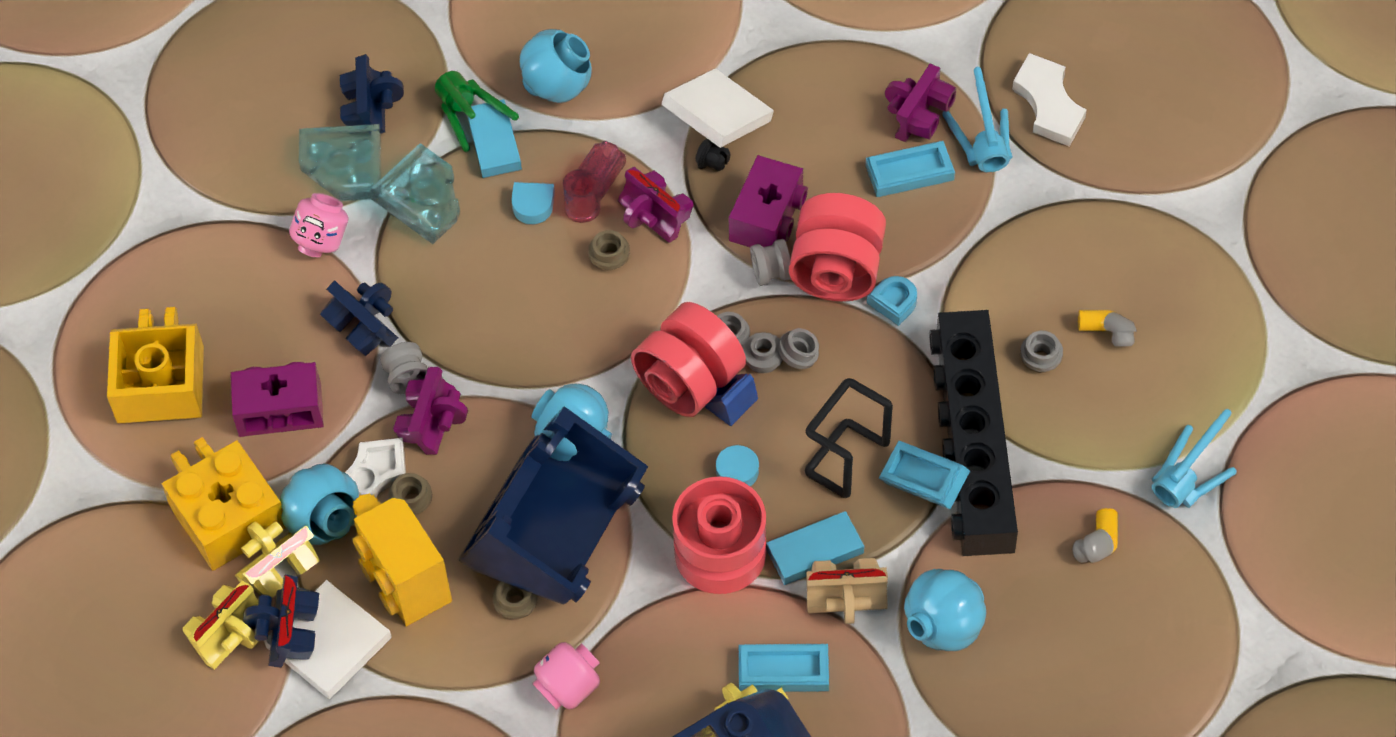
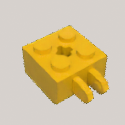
[107,307,204,424]
[161,437,286,571]
[352,493,452,627]

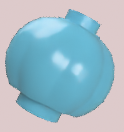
[519,29,592,103]
[531,384,612,461]
[280,464,359,545]
[904,569,987,651]

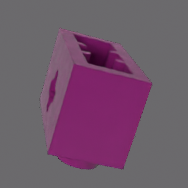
[729,155,808,247]
[230,362,324,437]

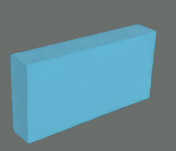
[467,99,522,178]
[865,141,955,197]
[879,440,970,509]
[766,511,864,585]
[739,644,829,692]

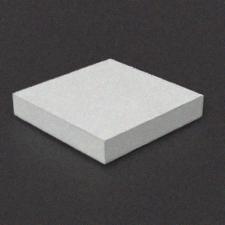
[661,68,774,148]
[264,580,392,700]

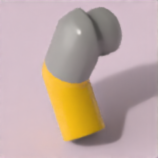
[1078,310,1137,346]
[1072,508,1118,563]

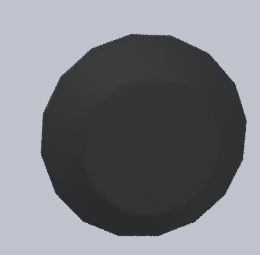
[696,139,731,172]

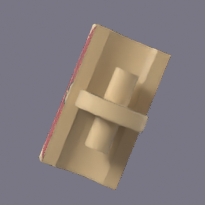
[806,558,888,624]

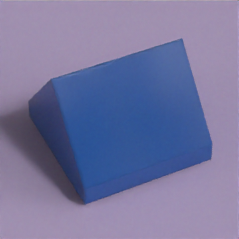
[705,374,758,426]

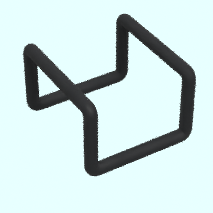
[805,378,893,498]

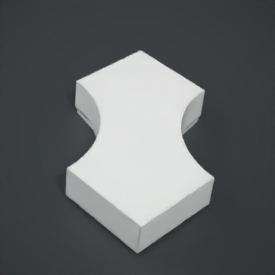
[1012,53,1087,147]
[345,438,406,526]

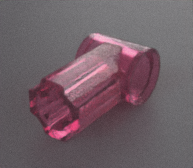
[563,140,626,223]

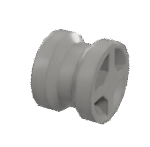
[750,239,791,286]
[380,342,428,394]

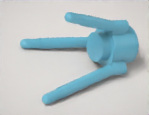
[942,67,1013,172]
[1151,409,1237,508]

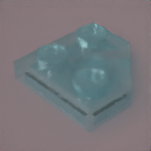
[299,124,381,201]
[369,143,460,244]

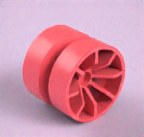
[789,193,886,302]
[631,302,746,417]
[672,476,766,594]

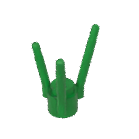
[435,71,519,152]

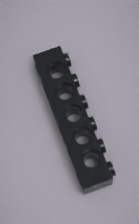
[929,310,1018,556]

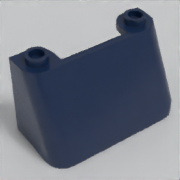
[459,406,648,605]

